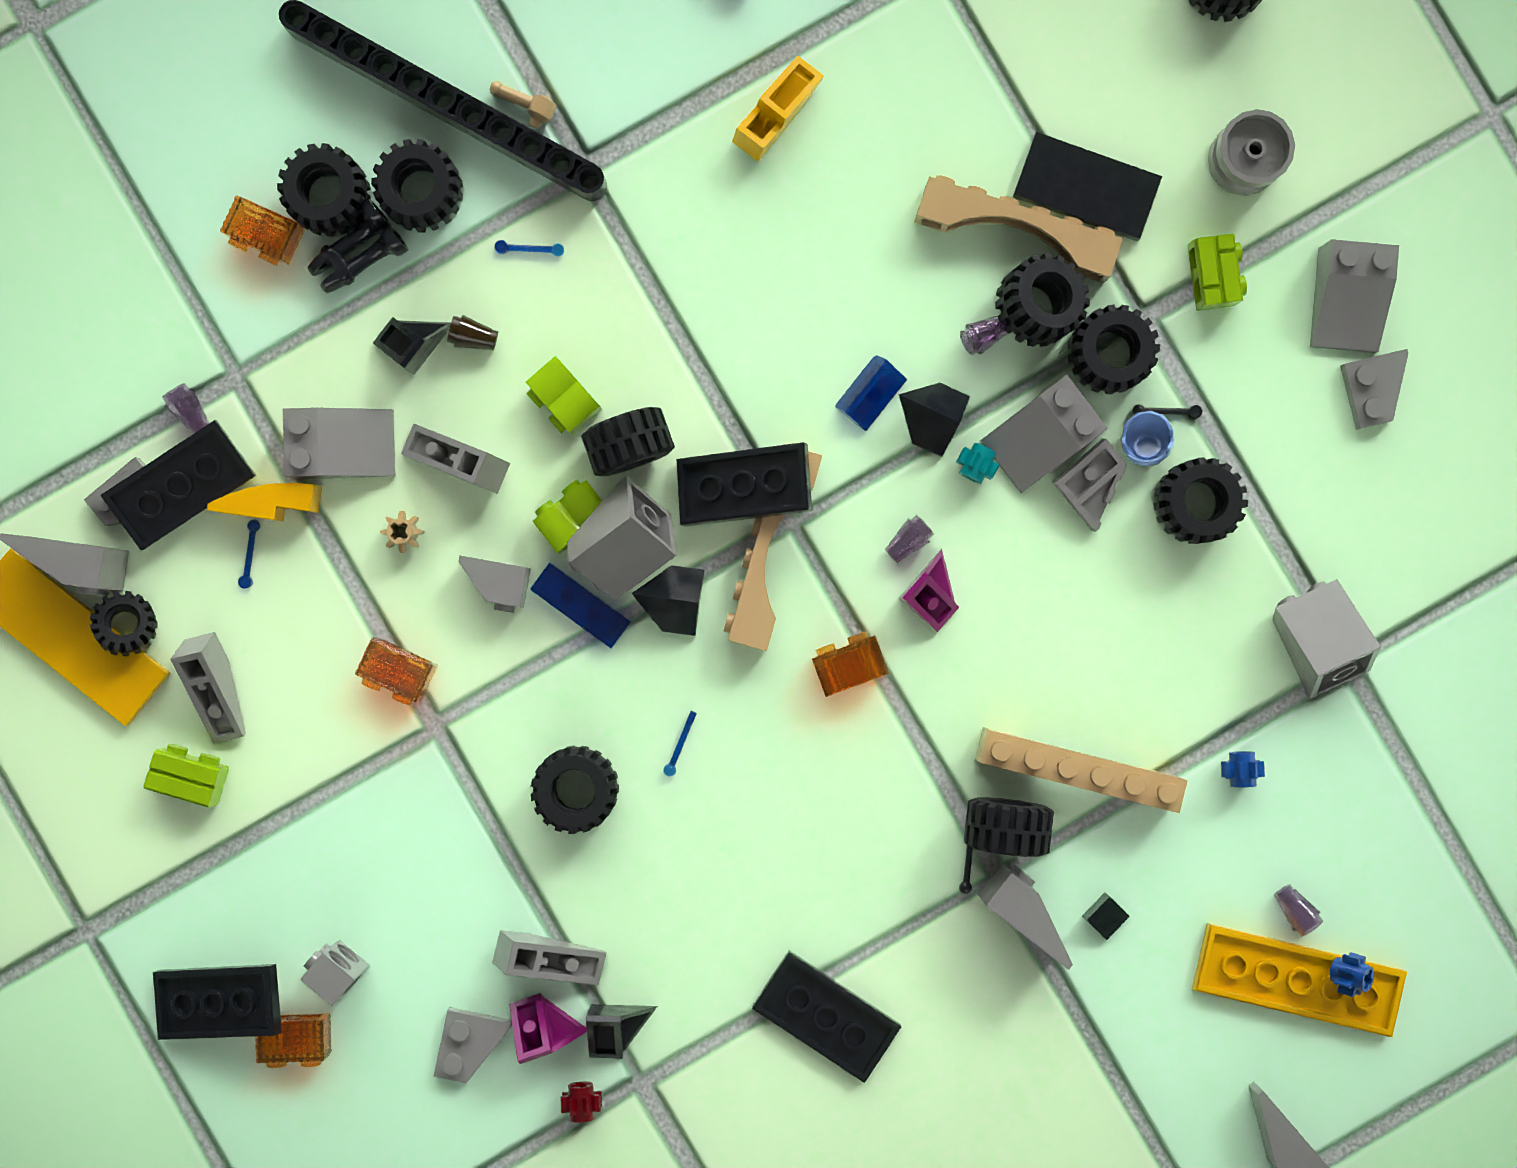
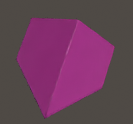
[898,548,959,632]
[509,993,587,1064]

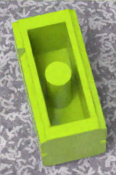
[1187,233,1247,311]
[143,744,229,808]

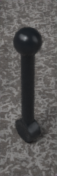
[1132,404,1203,419]
[959,845,973,894]

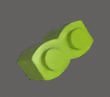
[525,355,602,436]
[532,480,602,554]

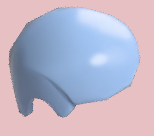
[1122,411,1174,467]

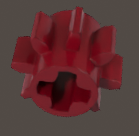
[560,1081,602,1123]

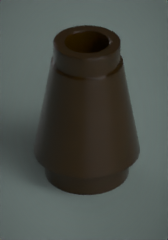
[447,314,499,351]

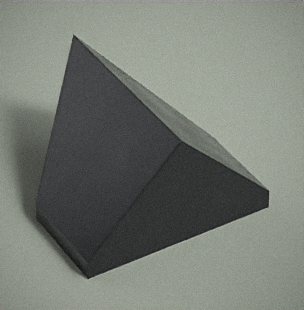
[373,317,451,375]
[898,382,970,457]
[631,565,705,636]
[586,1004,658,1059]

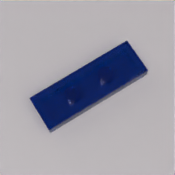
[530,562,632,649]

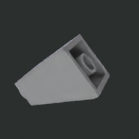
[567,476,677,601]
[1272,579,1381,699]

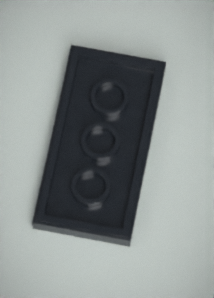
[1012,132,1162,242]
[100,420,257,551]
[676,442,812,527]
[752,950,902,1083]
[153,964,282,1040]

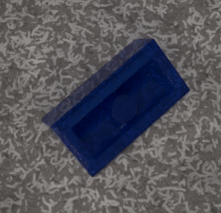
[835,355,908,431]

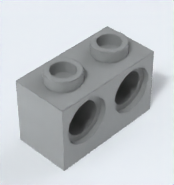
[300,939,370,1006]

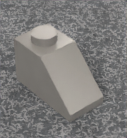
[458,555,531,613]

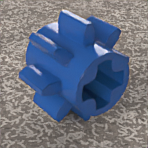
[1221,751,1265,788]
[1330,952,1374,998]

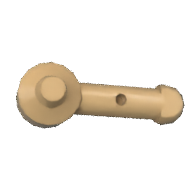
[489,81,557,130]

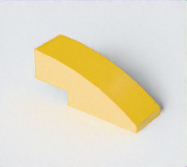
[732,56,824,162]
[207,483,322,522]

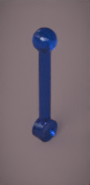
[494,240,564,257]
[238,519,261,589]
[663,710,697,777]

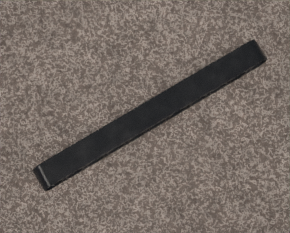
[278,0,607,201]

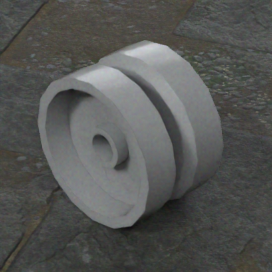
[1208,109,1296,196]

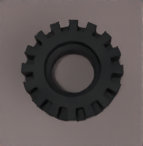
[90,591,158,656]

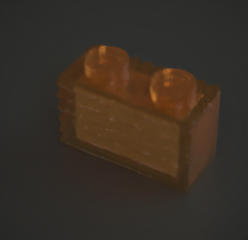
[220,195,305,266]
[811,631,889,697]
[355,637,438,705]
[255,1013,332,1068]

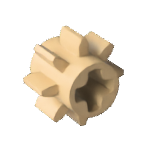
[380,511,425,553]

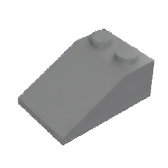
[1310,239,1400,353]
[980,375,1108,493]
[282,407,396,480]
[0,533,129,596]
[977,863,1073,970]

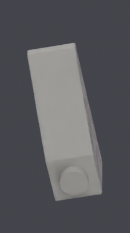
[401,424,511,494]
[170,632,246,744]
[492,930,607,985]
[1248,1081,1329,1168]

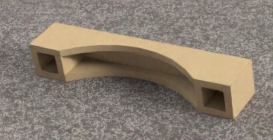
[914,175,1123,284]
[723,444,823,651]
[975,727,1188,813]

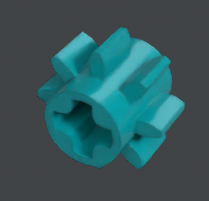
[956,443,1000,484]

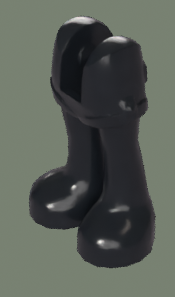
[307,199,409,294]

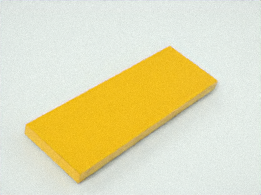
[0,548,171,726]
[1192,923,1407,1037]

